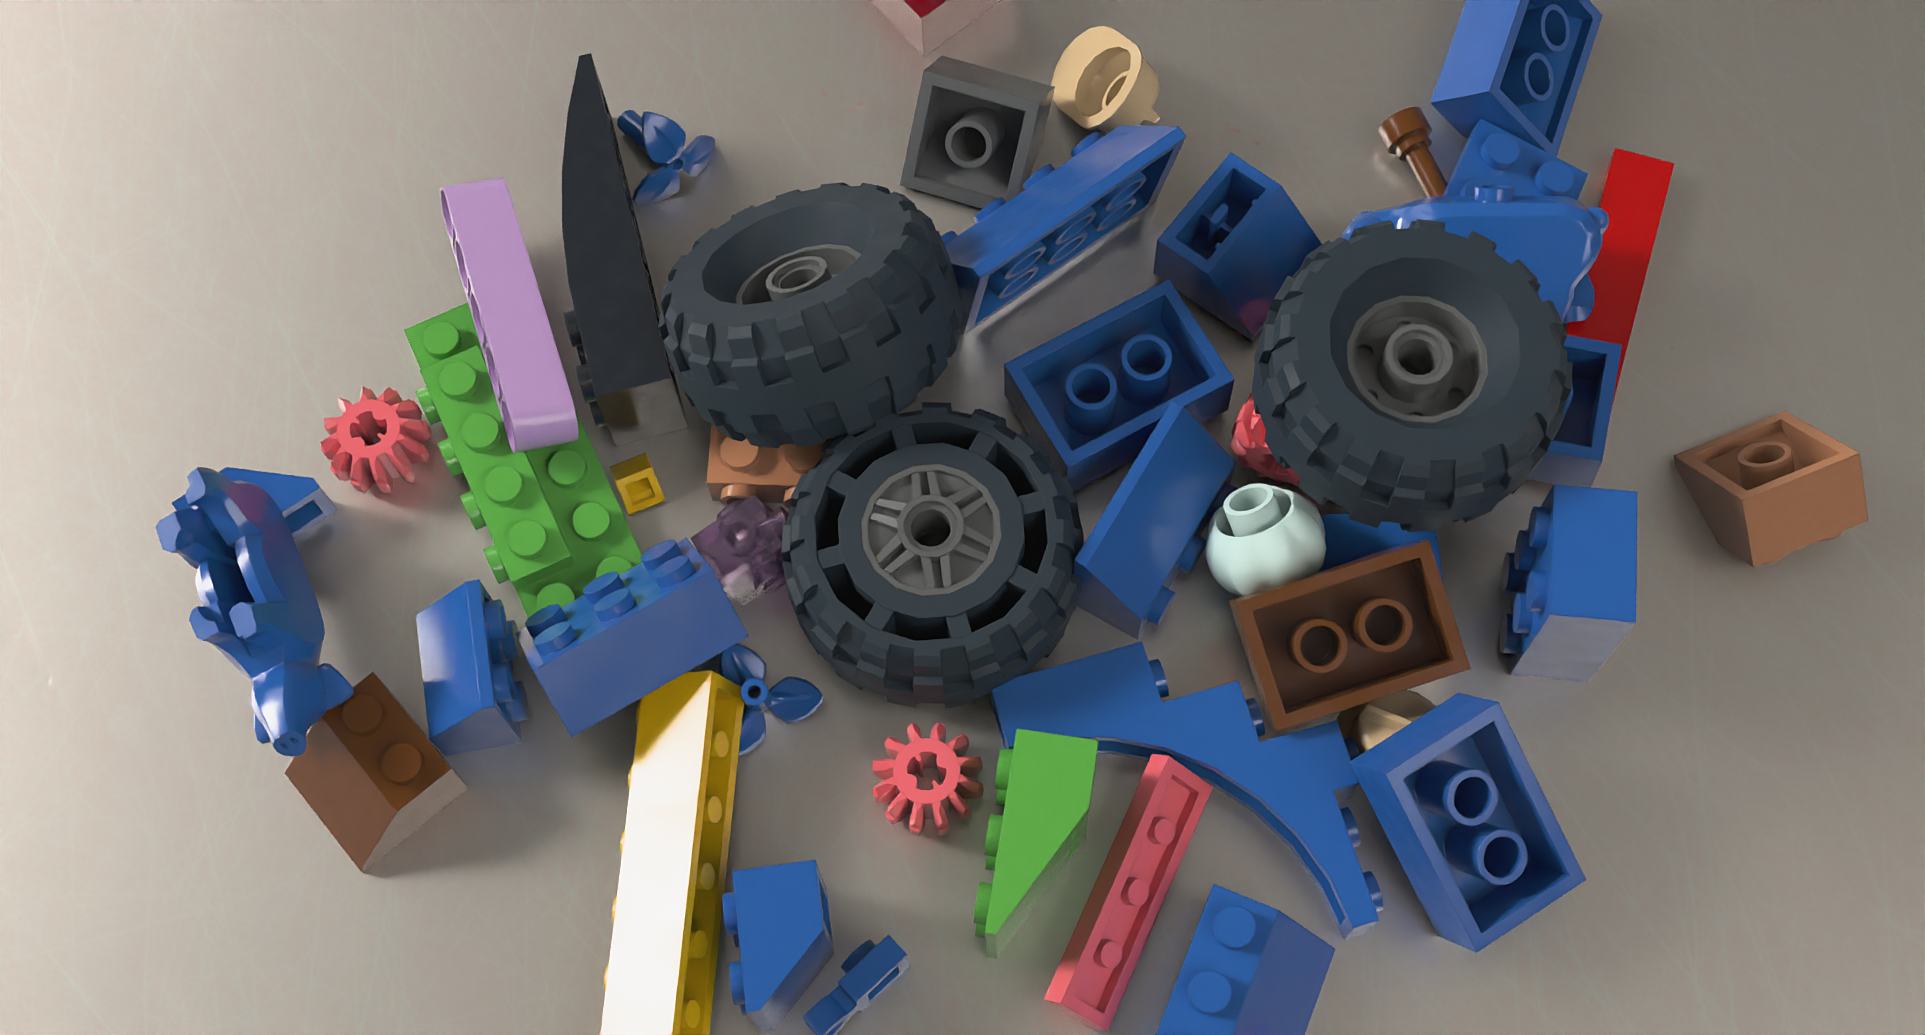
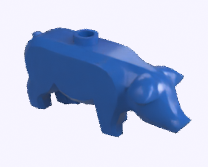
[1341,184,1609,323]
[156,467,354,757]

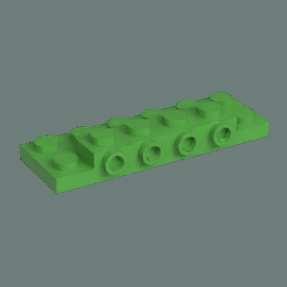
[404,302,642,618]

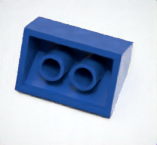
[1430,0,1603,157]
[1073,401,1238,640]
[1156,884,1336,1035]

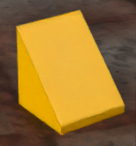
[610,452,665,515]

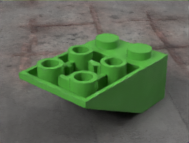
[974,728,1099,959]

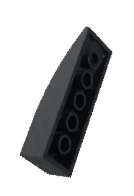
[562,53,688,447]

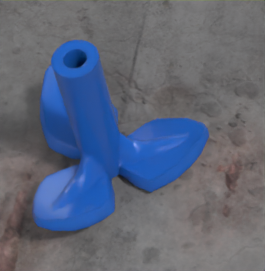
[617,110,715,205]
[719,643,824,755]

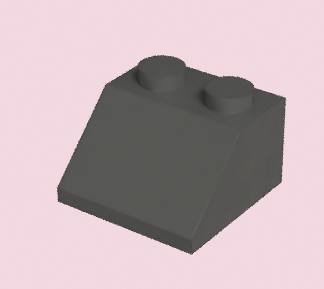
[900,56,1055,209]

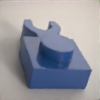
[802,934,910,1035]

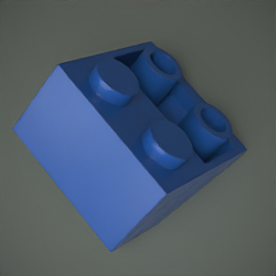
[1153,152,1322,341]
[416,580,529,756]
[722,860,834,1032]

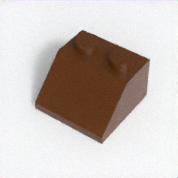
[285,672,469,873]

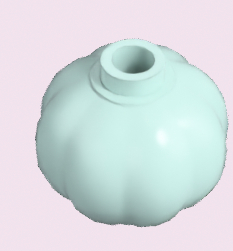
[1206,483,1326,596]

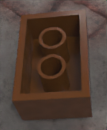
[1228,540,1471,731]

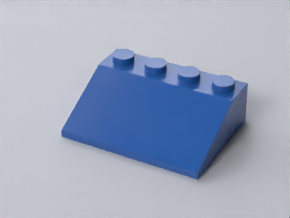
[941,125,1187,335]

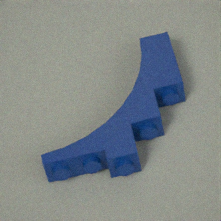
[990,641,1383,940]

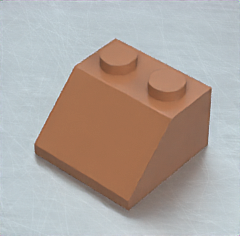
[1673,411,1869,568]

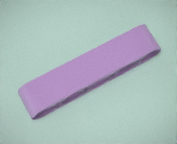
[440,177,578,453]

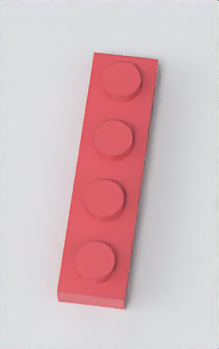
[1044,754,1213,1032]

